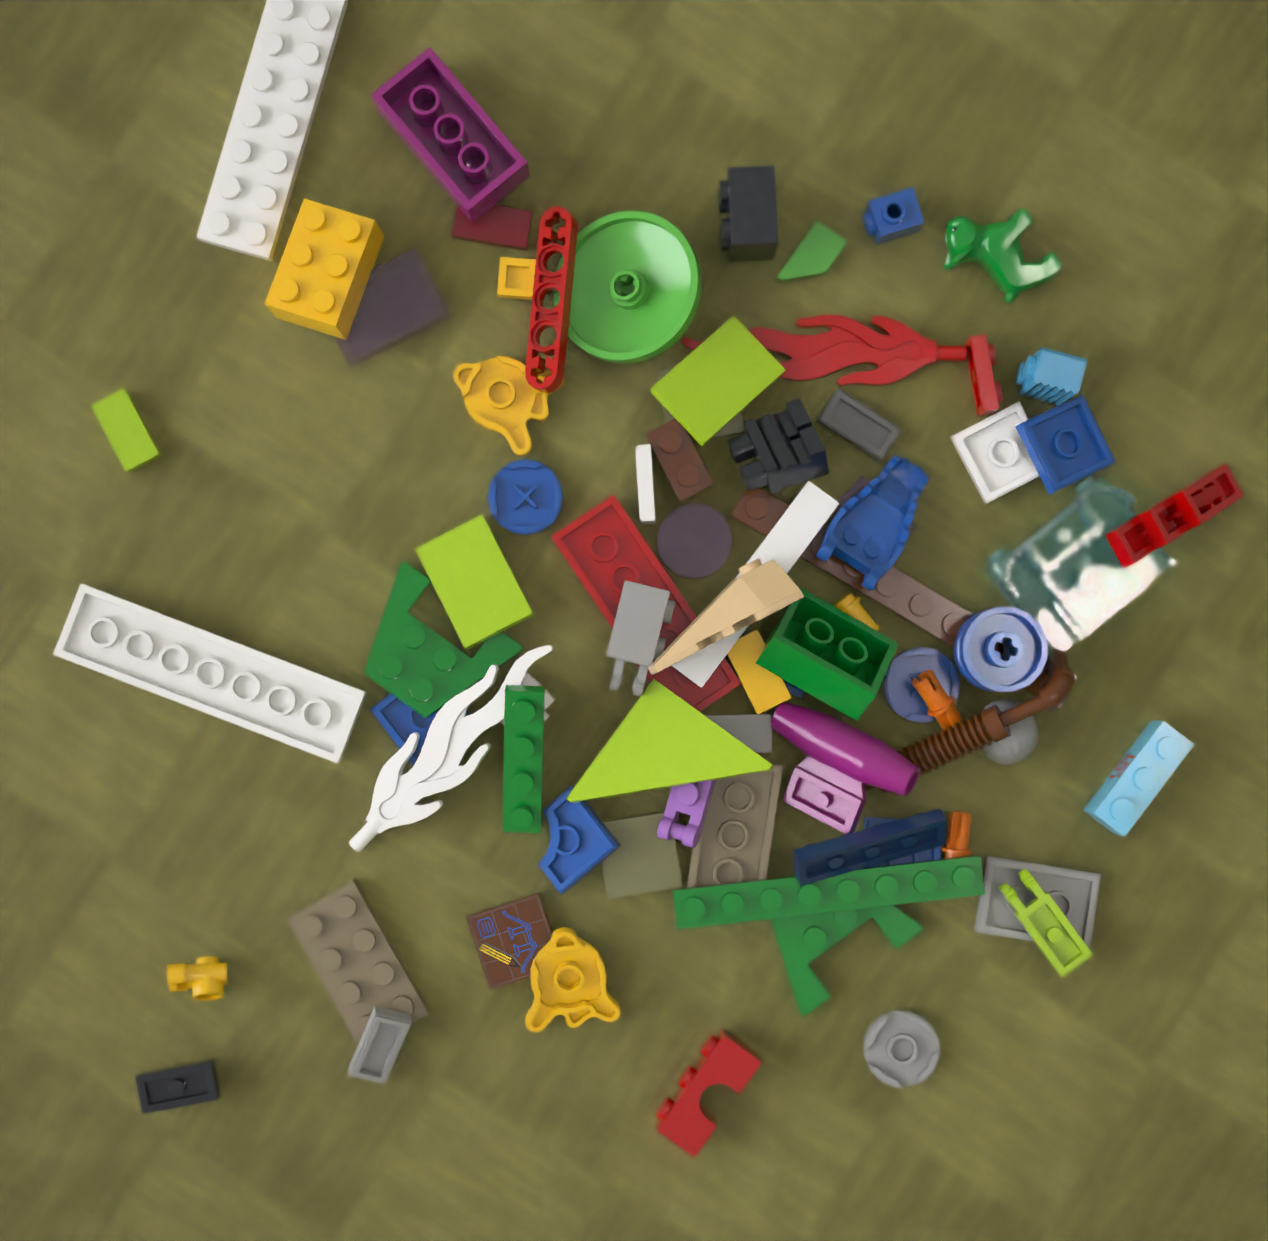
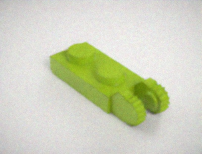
[998,868,1093,978]

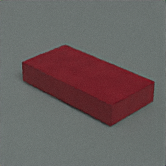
[452,205,533,251]

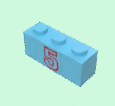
[1083,720,1195,837]

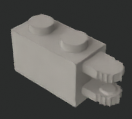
[606,580,675,696]

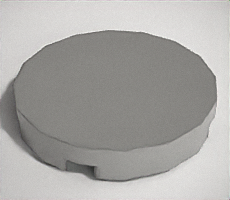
[863,1010,940,1088]

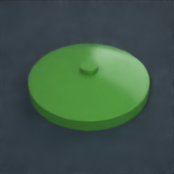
[553,211,702,364]

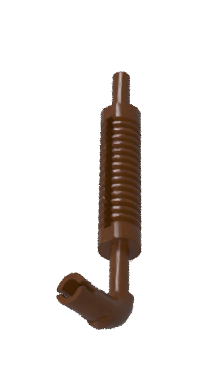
[865,649,1075,793]

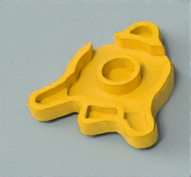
[453,356,564,456]
[525,927,621,1032]

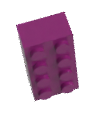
[371,47,530,223]

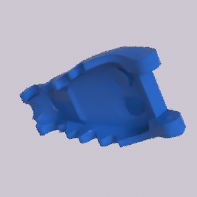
[816,455,929,591]

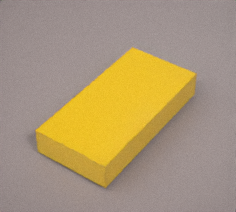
[727,629,792,715]

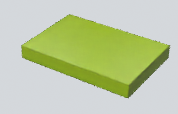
[650,315,785,446]
[415,514,534,650]

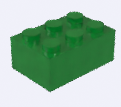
[756,586,899,721]

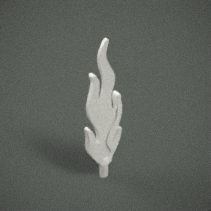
[349,645,553,852]

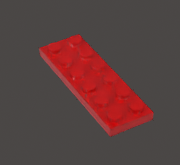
[550,494,742,712]

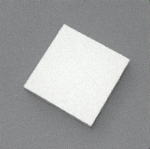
[950,401,1039,504]

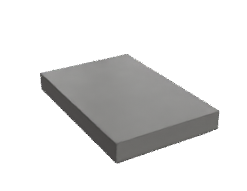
[974,855,1101,949]

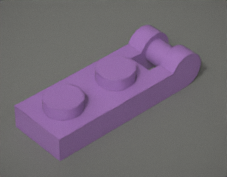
[657,780,716,848]

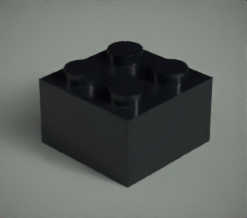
[718,165,778,262]

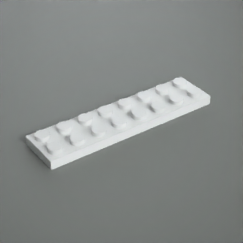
[196,0,349,261]
[53,583,367,763]

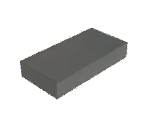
[817,388,902,462]

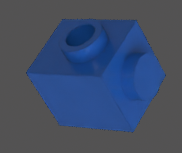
[862,187,925,245]

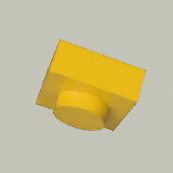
[497,257,536,300]

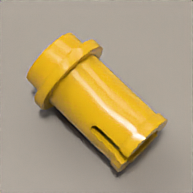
[833,592,880,631]

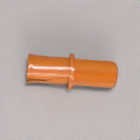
[911,670,963,730]
[941,810,972,859]

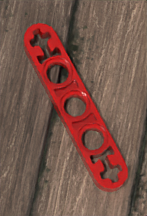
[525,206,578,393]

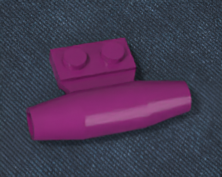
[771,701,920,834]

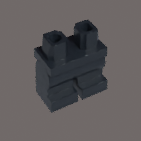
[727,398,829,495]

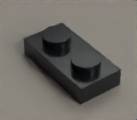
[135,1059,221,1114]

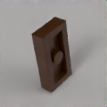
[645,418,714,503]

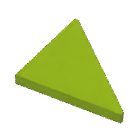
[566,679,774,803]

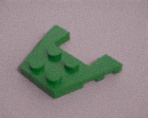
[364,561,523,719]
[770,905,924,1017]

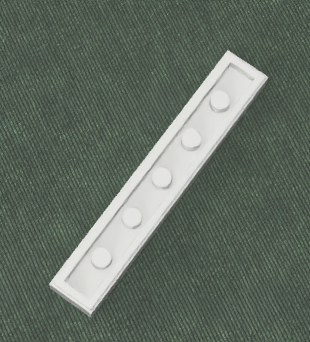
[671,481,839,688]

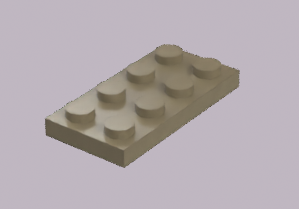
[686,764,783,888]
[287,879,430,1045]

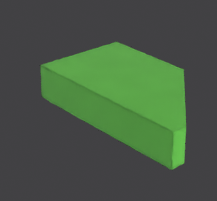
[776,220,848,283]

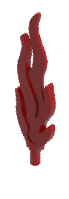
[682,315,967,387]

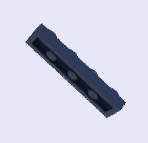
[794,809,946,886]

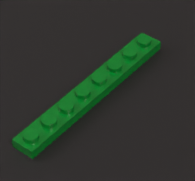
[672,855,985,930]

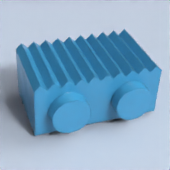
[1015,347,1087,406]

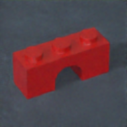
[655,1028,762,1158]

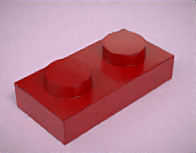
[964,334,1003,417]

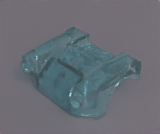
[983,475,1177,660]

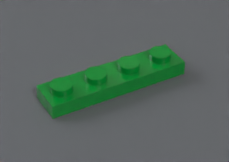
[503,685,545,834]

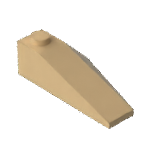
[648,558,804,675]

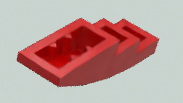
[1105,463,1244,568]

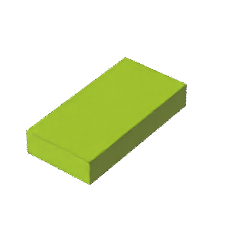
[91,388,162,473]

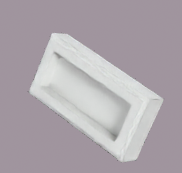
[635,444,655,525]

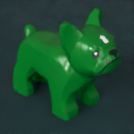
[943,207,1063,303]

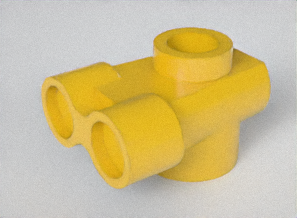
[167,956,228,1001]

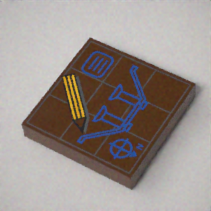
[466,892,553,990]

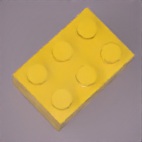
[264,198,385,340]

